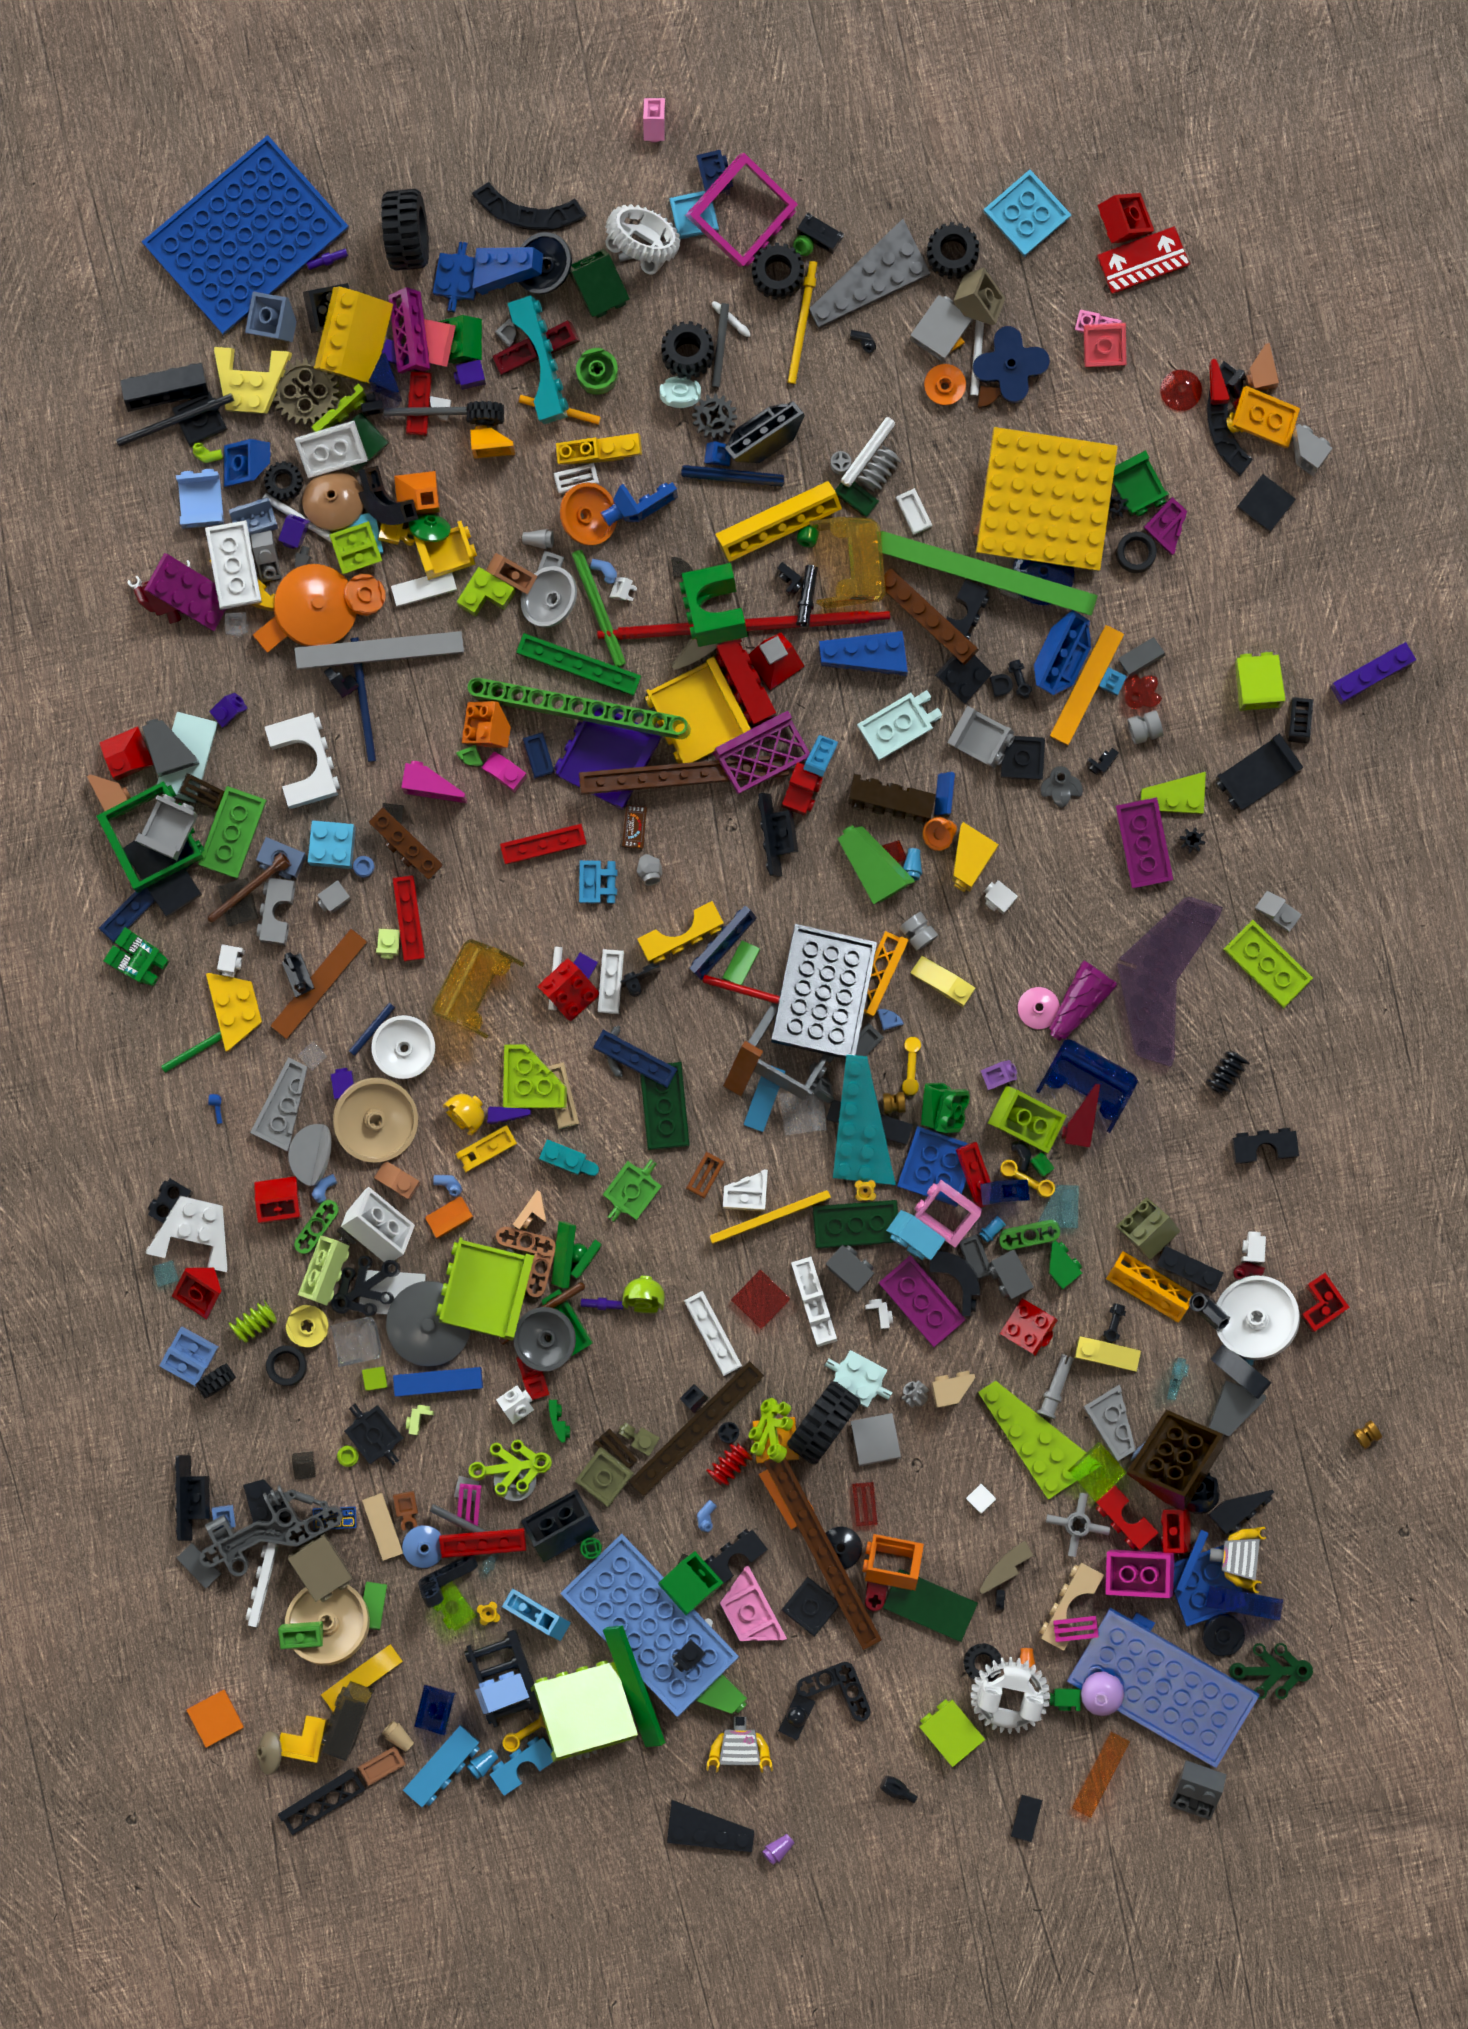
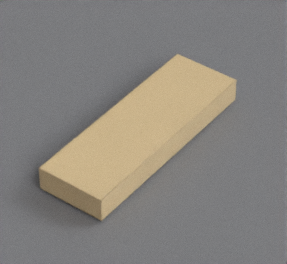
[547,1062,579,1129]
[362,1493,403,1561]

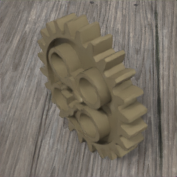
[273,358,340,426]

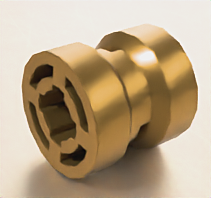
[883,1092,906,1114]
[1353,1420,1383,1449]

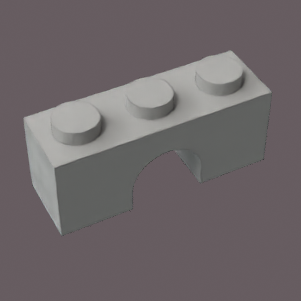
[257,878,296,946]

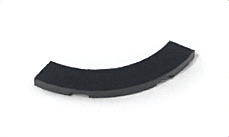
[472,182,587,231]
[1206,361,1253,477]

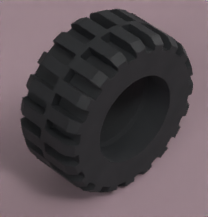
[381,189,429,271]
[787,1381,861,1464]

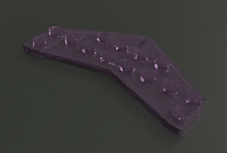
[1117,897,1223,1067]

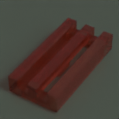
[852,1482,878,1526]

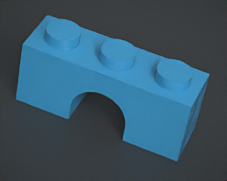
[490,1736,553,1796]

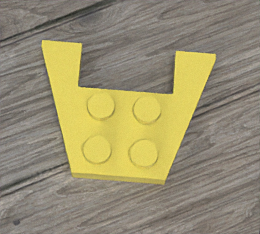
[214,347,292,414]

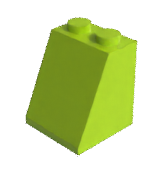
[1235,652,1285,711]

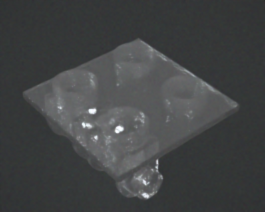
[780,1092,827,1135]

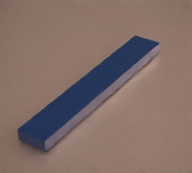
[98,840,202,943]

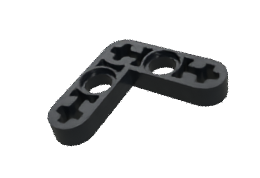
[418,1555,478,1608]
[795,1662,871,1722]

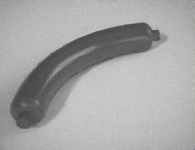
[607,1025,623,1078]

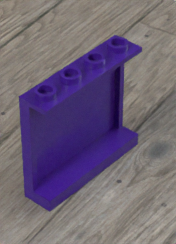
[554,699,662,810]

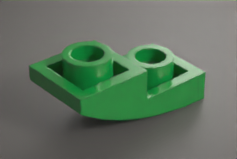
[549,1400,570,1443]

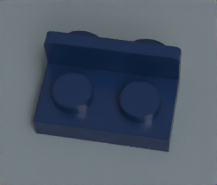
[696,150,733,195]

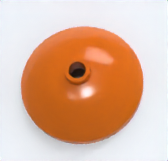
[560,482,617,545]

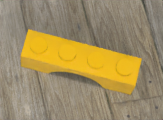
[637,901,724,964]

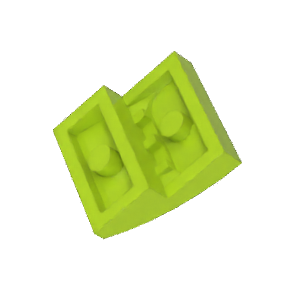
[329,521,382,574]

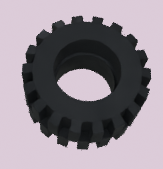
[927,222,980,279]
[752,243,804,300]
[661,321,714,379]

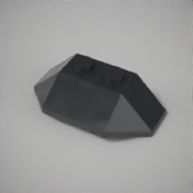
[725,401,805,463]

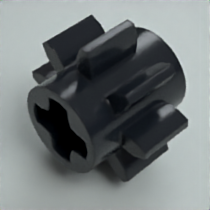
[1108,493,1129,520]
[1179,827,1206,854]

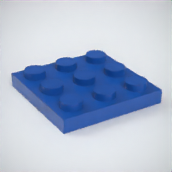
[897,1126,969,1207]
[1173,1545,1247,1627]

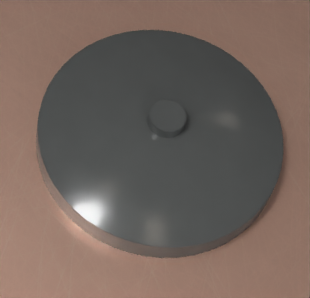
[386,1281,471,1366]

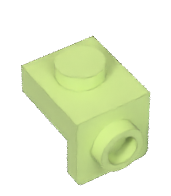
[406,1405,435,1435]

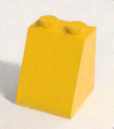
[952,822,999,892]

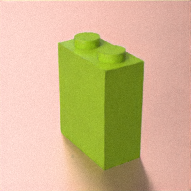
[919,1699,985,1767]

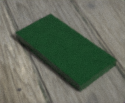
[640,1062,690,1150]
[812,1200,898,1249]
[883,1569,978,1642]

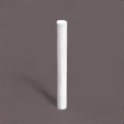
[970,320,984,396]
[262,493,332,543]

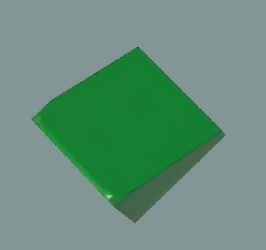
[1030,1152,1054,1177]

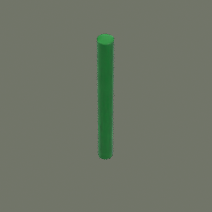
[161,1031,222,1073]

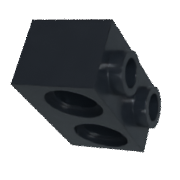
[148,1178,194,1224]

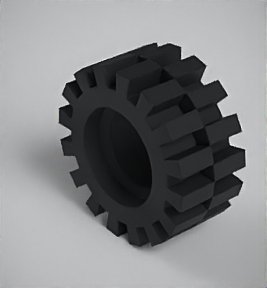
[466,401,504,426]
[264,461,303,501]
[195,1363,236,1399]
[963,1643,1002,1681]

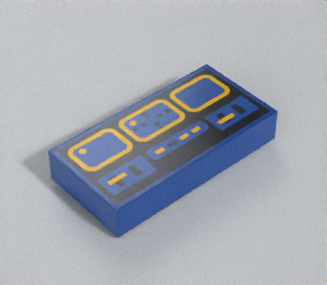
[313,1506,357,1530]

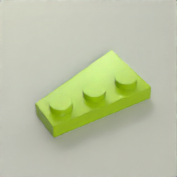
[312,383,367,432]
[1141,772,1206,814]

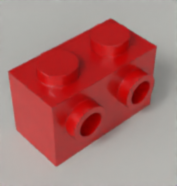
[1161,1508,1191,1553]

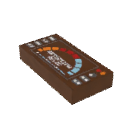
[622,805,647,849]

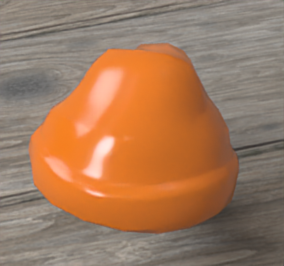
[922,817,957,851]

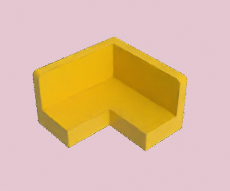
[280,1715,328,1763]

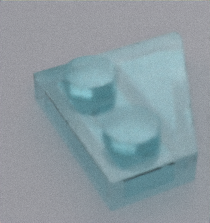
[1038,1185,1079,1228]
[1167,1358,1189,1401]

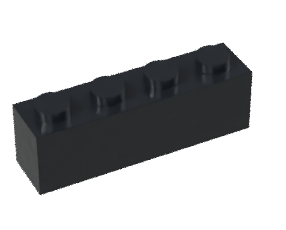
[120,363,209,412]

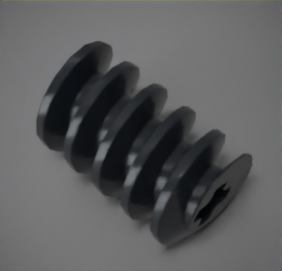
[1205,1051,1250,1098]

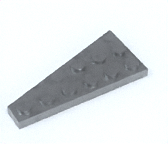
[809,219,930,329]

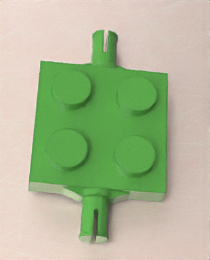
[603,1159,662,1222]

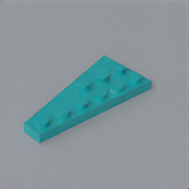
[833,1054,896,1185]

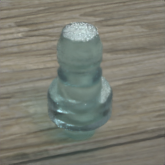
[482,1553,499,1574]

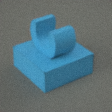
[1099,667,1127,696]

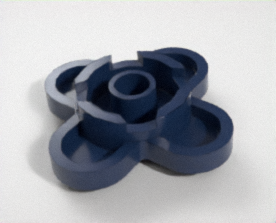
[973,326,1050,403]

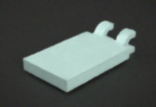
[857,690,942,761]

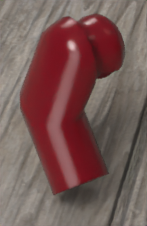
[1233,1261,1265,1280]

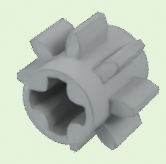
[902,1380,929,1408]

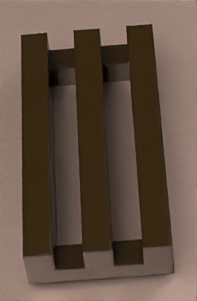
[178,773,225,811]
[594,1428,638,1468]

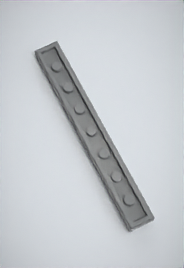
[294,631,464,670]

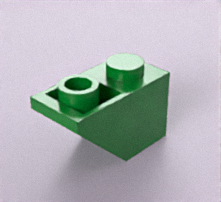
[1048,1240,1083,1290]

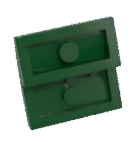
[350,413,389,473]

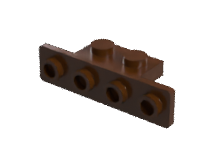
[369,808,443,879]

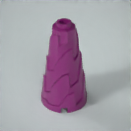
[1049,960,1118,1041]

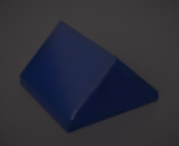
[369,353,403,402]
[414,1685,457,1735]

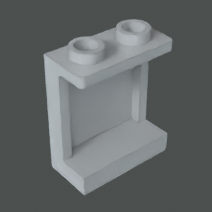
[910,295,973,363]
[947,706,1015,769]
[135,794,198,861]

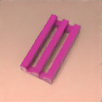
[456,1483,481,1526]
[1053,1616,1099,1642]

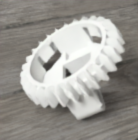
[605,204,681,275]
[971,1657,1050,1734]

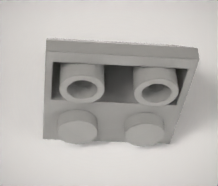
[1292,424,1332,476]

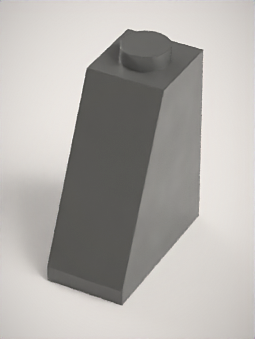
[142,719,200,777]
[1208,1381,1266,1437]

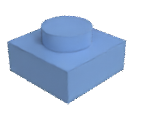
[212,1505,236,1530]

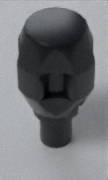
[880,1776,918,1804]

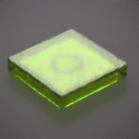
[1068,1442,1127,1502]

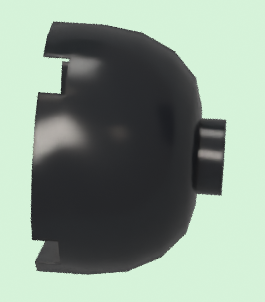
[1186,1472,1220,1514]

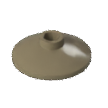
[256,1731,282,1775]

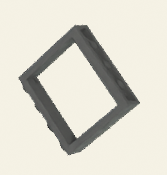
[748,990,834,1100]

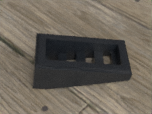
[1288,697,1313,744]

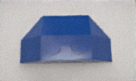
[1034,610,1091,695]

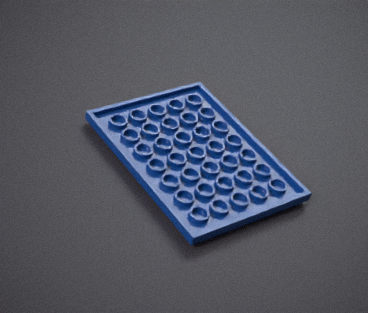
[142,135,349,335]

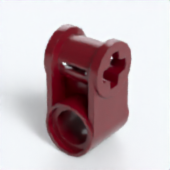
[865,1581,889,1611]

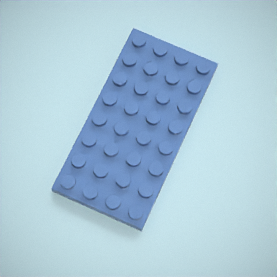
[560,1534,740,1717]

